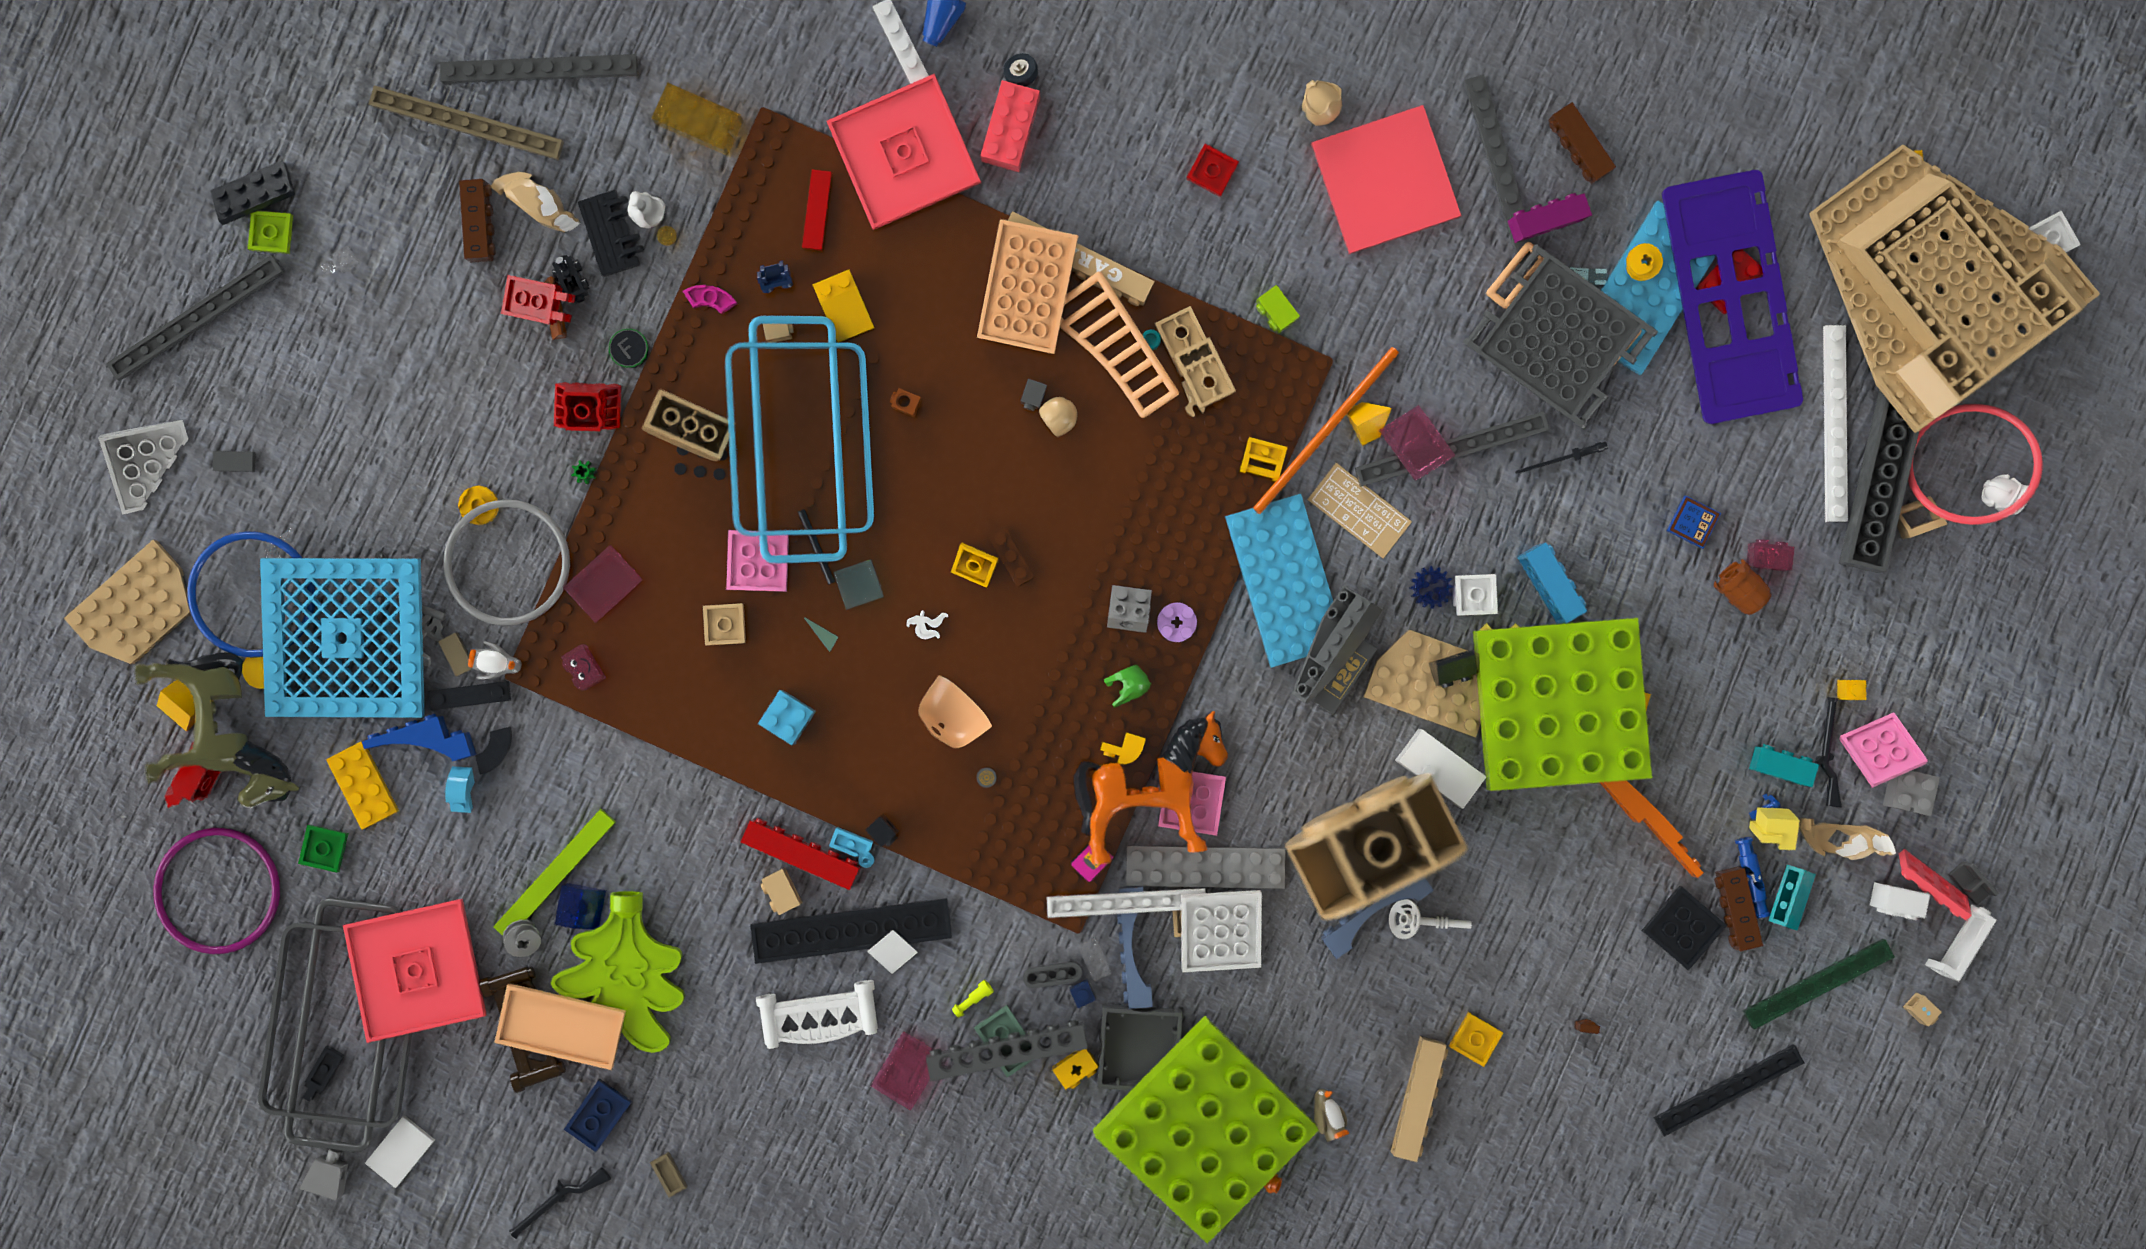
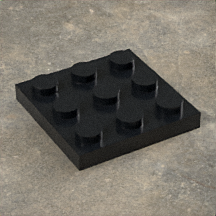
[1641,886,1727,971]

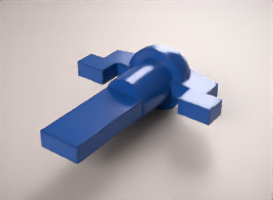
[1749,794,1781,819]

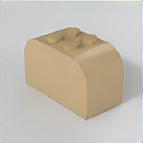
[642,389,735,461]

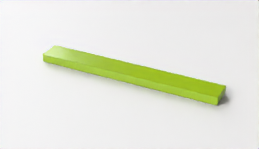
[493,809,616,936]

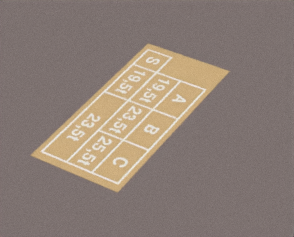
[1307,463,1412,558]

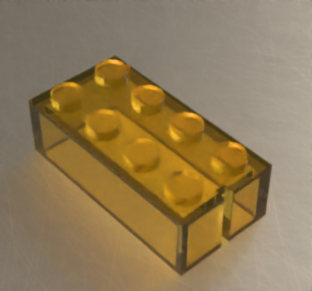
[652,82,743,156]

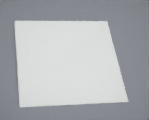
[867,930,918,974]

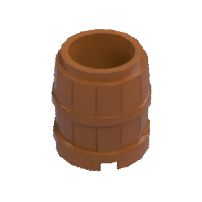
[1714,559,1771,615]

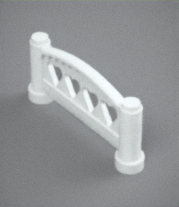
[756,980,878,1049]

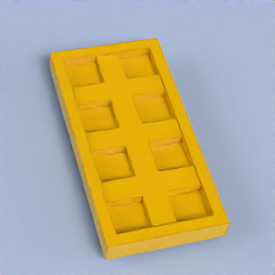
[326,741,399,830]

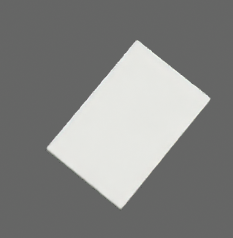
[365,1115,435,1188]

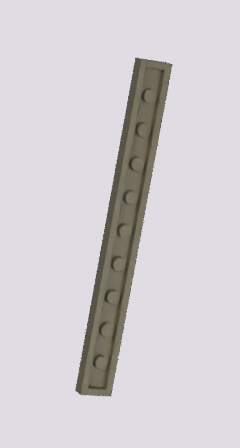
[368,86,564,161]

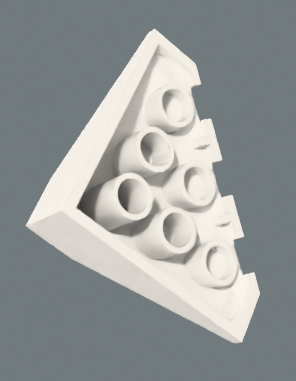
[99,420,188,515]

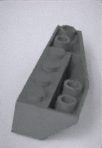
[1292,585,1383,704]

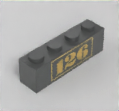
[1311,640,1377,715]

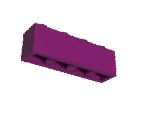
[1507,193,1592,243]

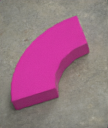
[683,285,738,315]

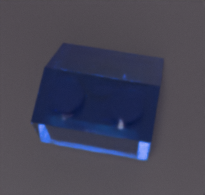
[554,883,606,929]

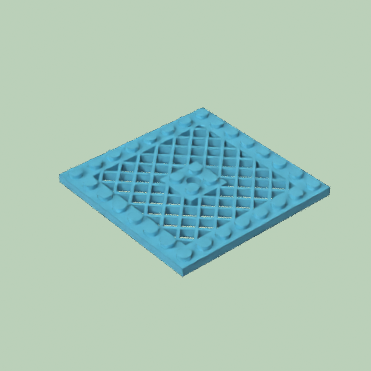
[260,558,425,718]

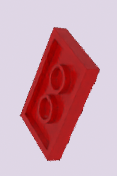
[1696,249,1763,314]

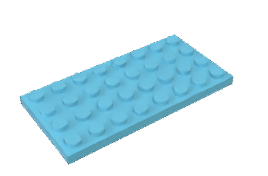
[1601,201,1715,375]
[1225,494,1333,668]

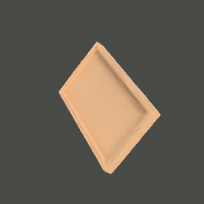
[494,983,626,1070]

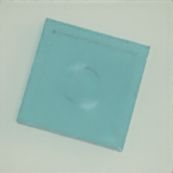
[833,559,884,610]

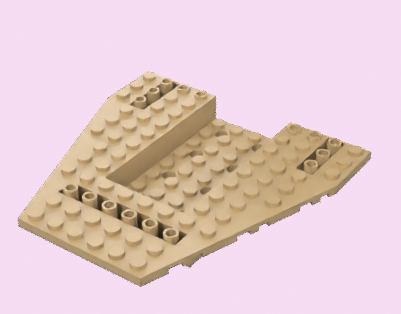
[1809,144,2100,433]

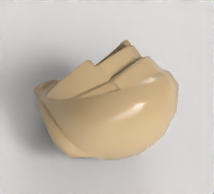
[1302,80,1342,126]

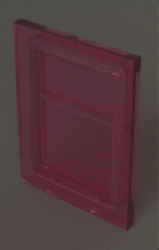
[1379,405,1455,481]
[563,545,643,623]
[870,1031,934,1111]

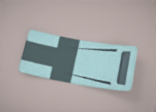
[1570,267,1607,285]

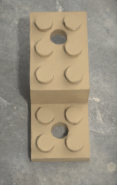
[1155,306,1236,410]

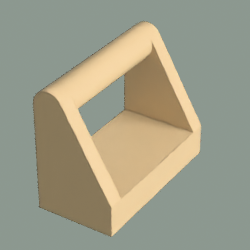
[1897,496,1947,539]

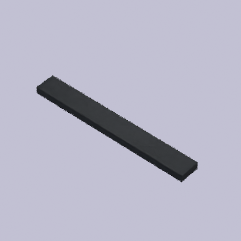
[1653,1045,1804,1137]

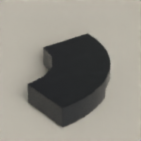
[475,727,512,775]

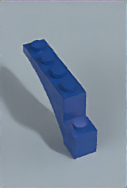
[362,714,477,762]

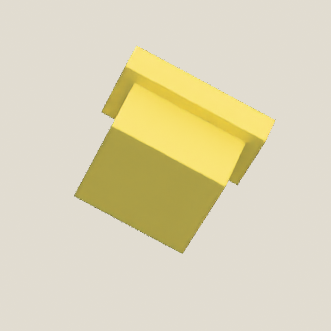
[1749,807,1800,850]

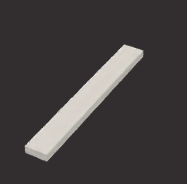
[1047,888,1206,918]

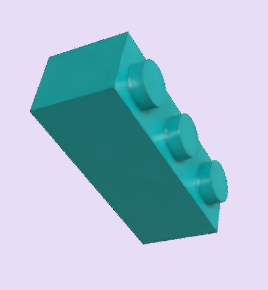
[1749,744,1819,787]
[1768,865,1816,931]

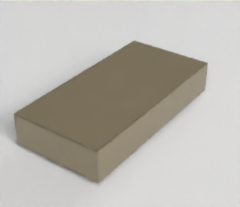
[438,632,472,677]
[650,1152,688,1198]

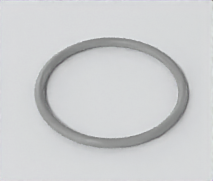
[444,499,570,626]

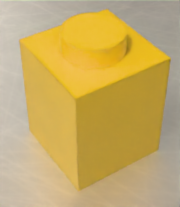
[1837,680,1866,700]

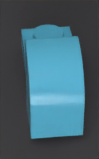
[445,766,475,813]

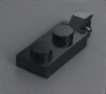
[302,1046,345,1102]

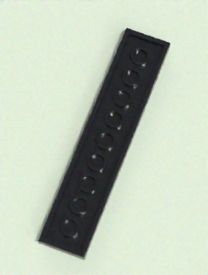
[750,898,952,964]

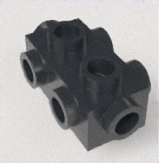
[552,255,590,304]

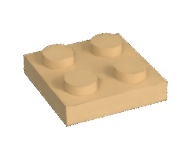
[703,603,746,646]

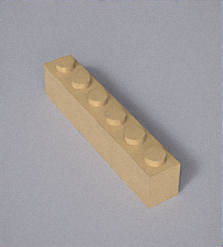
[1391,1036,1448,1162]

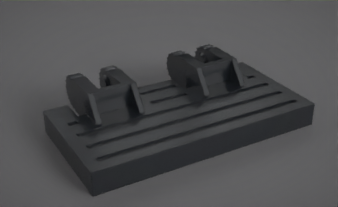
[578,190,644,277]

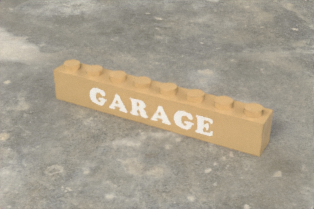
[1008,211,1154,306]

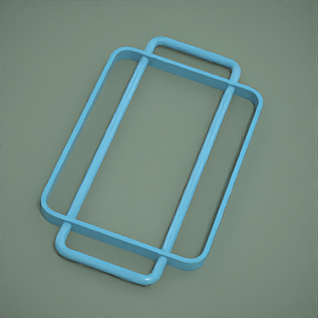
[725,316,874,563]

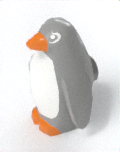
[468,641,521,680]

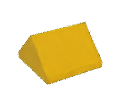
[951,542,999,588]
[157,680,214,731]

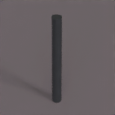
[798,509,836,585]

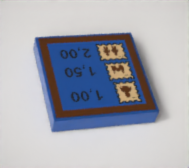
[1666,496,1721,549]

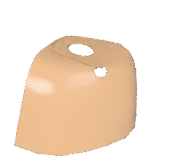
[919,675,992,748]

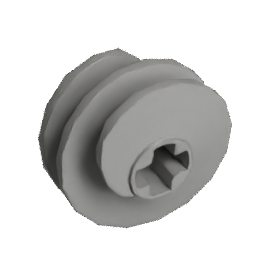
[502,920,541,957]

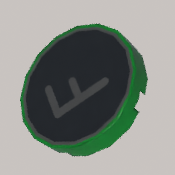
[609,329,649,368]

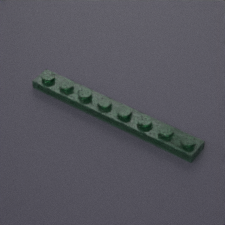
[1743,939,1895,1030]

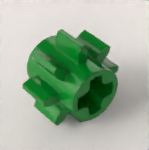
[571,460,597,484]

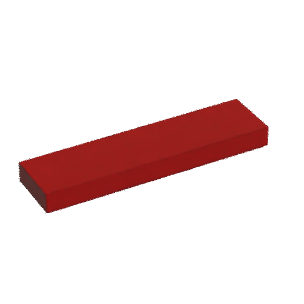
[802,169,832,251]

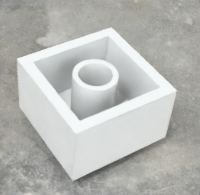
[1870,882,1930,920]

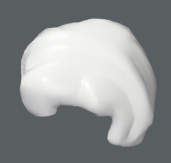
[628,191,665,228]

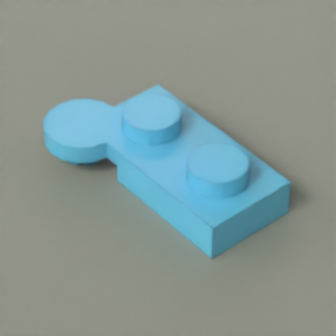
[829,827,875,868]

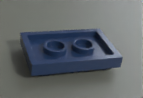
[564,1079,632,1152]

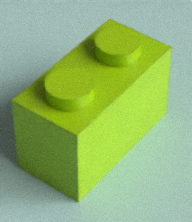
[1256,285,1300,333]

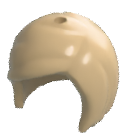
[1039,397,1077,437]

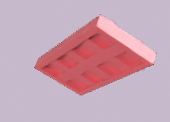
[1899,849,1972,920]

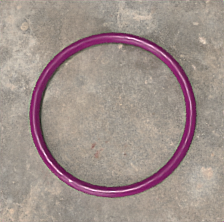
[153,828,280,954]

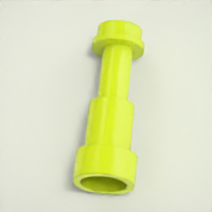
[952,979,994,1018]

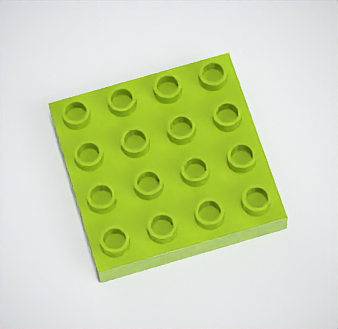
[1473,618,1652,791]
[1093,1016,1319,1244]

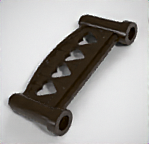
[480,966,566,1093]

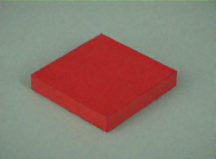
[1186,144,1239,197]

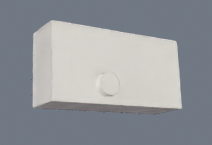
[1395,729,1486,809]

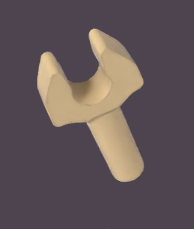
[1182,381,1205,417]

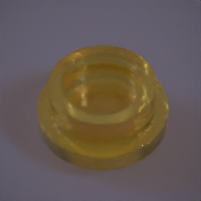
[657,226,677,246]

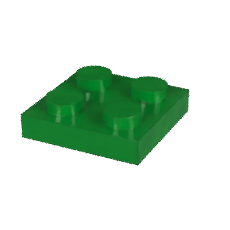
[298,824,349,873]

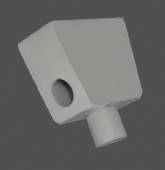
[300,1149,348,1200]

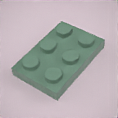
[974,1005,1032,1077]

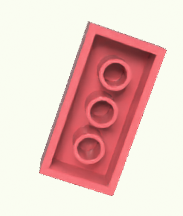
[980,80,1040,172]

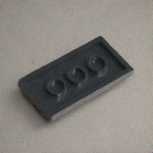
[210,160,295,225]

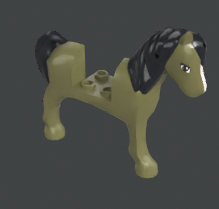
[135,652,299,808]

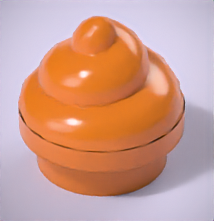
[1264,1174,1282,1194]

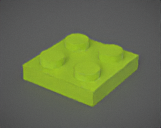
[247,211,293,254]

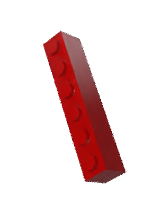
[740,818,861,890]

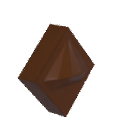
[1575,1019,1600,1034]

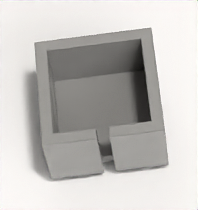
[1883,771,1940,816]

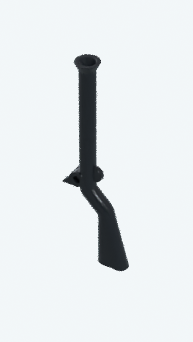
[1813,697,1842,808]
[509,1167,611,1239]

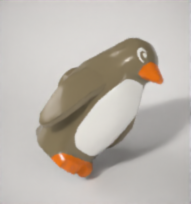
[1314,1089,1349,1142]

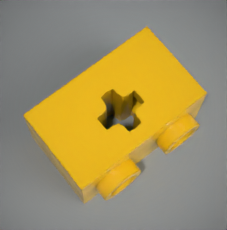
[1052,1049,1099,1090]

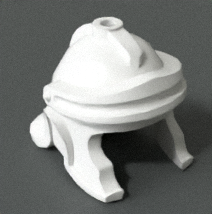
[1982,474,2029,514]

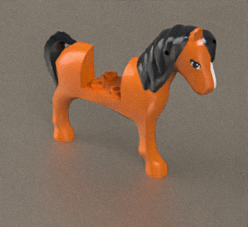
[1074,711,1228,864]

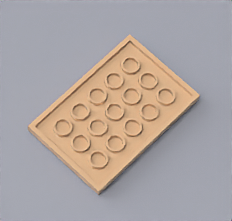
[977,219,1078,354]

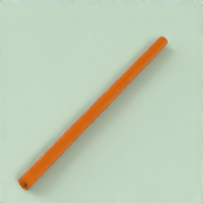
[1253,347,1399,514]

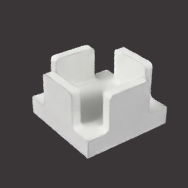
[1452,574,1498,616]

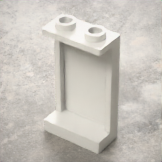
[1925,904,1996,981]

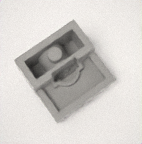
[1107,585,1152,633]

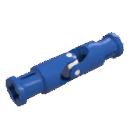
[1735,837,1770,918]

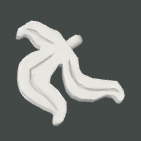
[907,610,949,639]

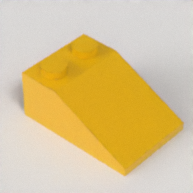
[813,270,874,343]

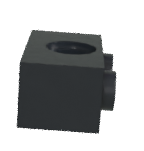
[865,813,899,847]

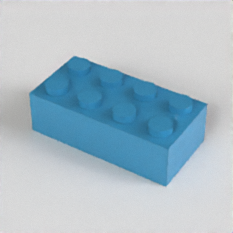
[1517,542,1587,624]

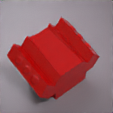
[554,382,621,431]
[165,742,221,807]

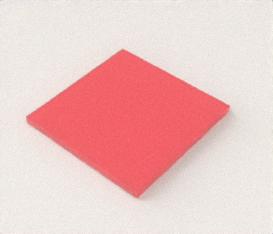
[826,74,981,230]
[1311,105,1461,254]
[343,898,487,1043]

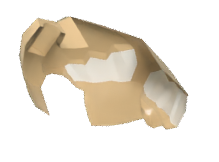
[491,172,580,232]
[1799,818,1896,860]

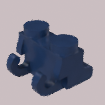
[757,260,793,293]

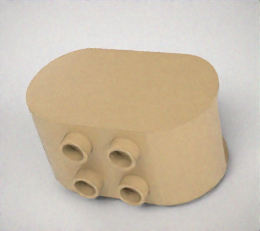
[1285,773,1468,919]

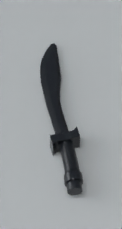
[1515,442,1608,474]

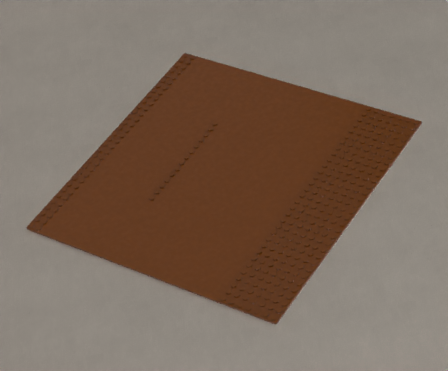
[505,107,1333,934]

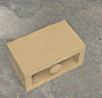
[761,867,803,915]

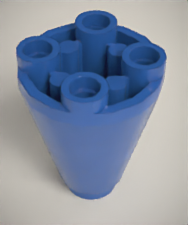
[922,0,966,47]

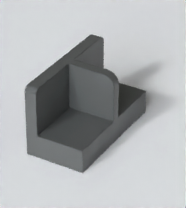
[1948,861,1999,905]

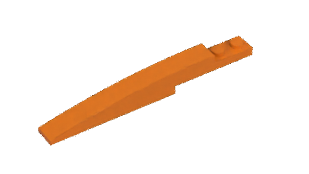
[1599,780,1703,878]

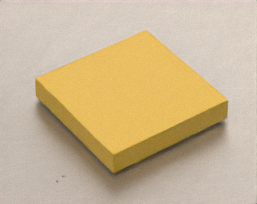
[1449,1012,1503,1067]

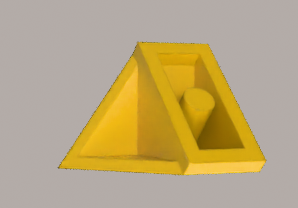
[1346,402,1392,446]

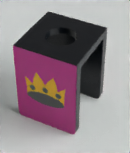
[1071,842,1113,882]

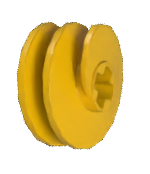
[1626,243,1663,281]

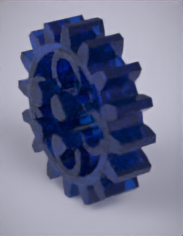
[1409,566,1454,609]

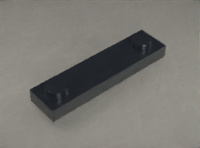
[429,681,511,710]

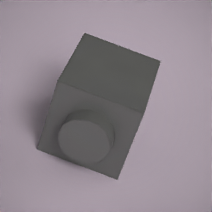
[1021,379,1047,411]

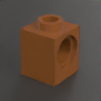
[890,388,922,418]

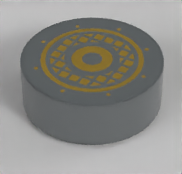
[977,768,997,788]

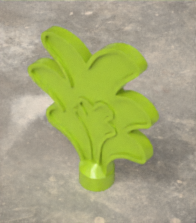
[551,891,685,1053]

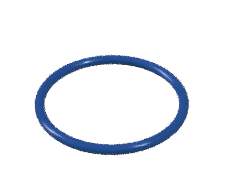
[187,531,316,658]

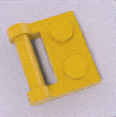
[1240,437,1287,481]

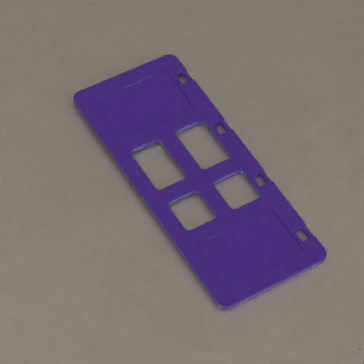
[1662,170,1803,424]

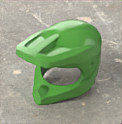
[1104,665,1151,708]

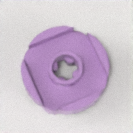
[1157,603,1197,642]

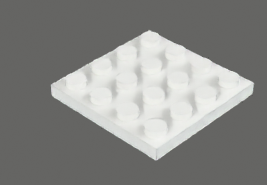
[1181,890,1262,972]

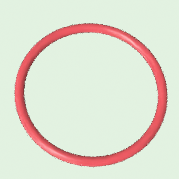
[1908,404,2043,525]

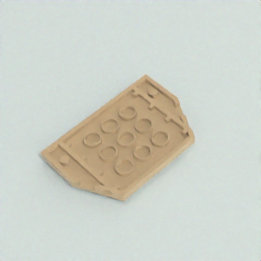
[64,540,191,664]
[1363,630,1481,737]

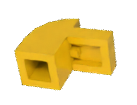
[1100,732,1146,764]

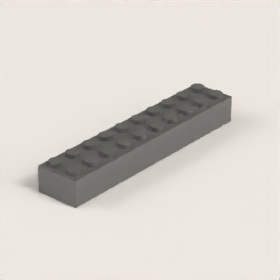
[1839,390,1919,573]

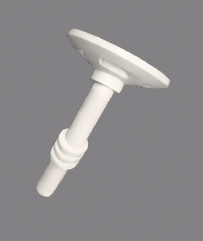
[1389,899,1472,939]

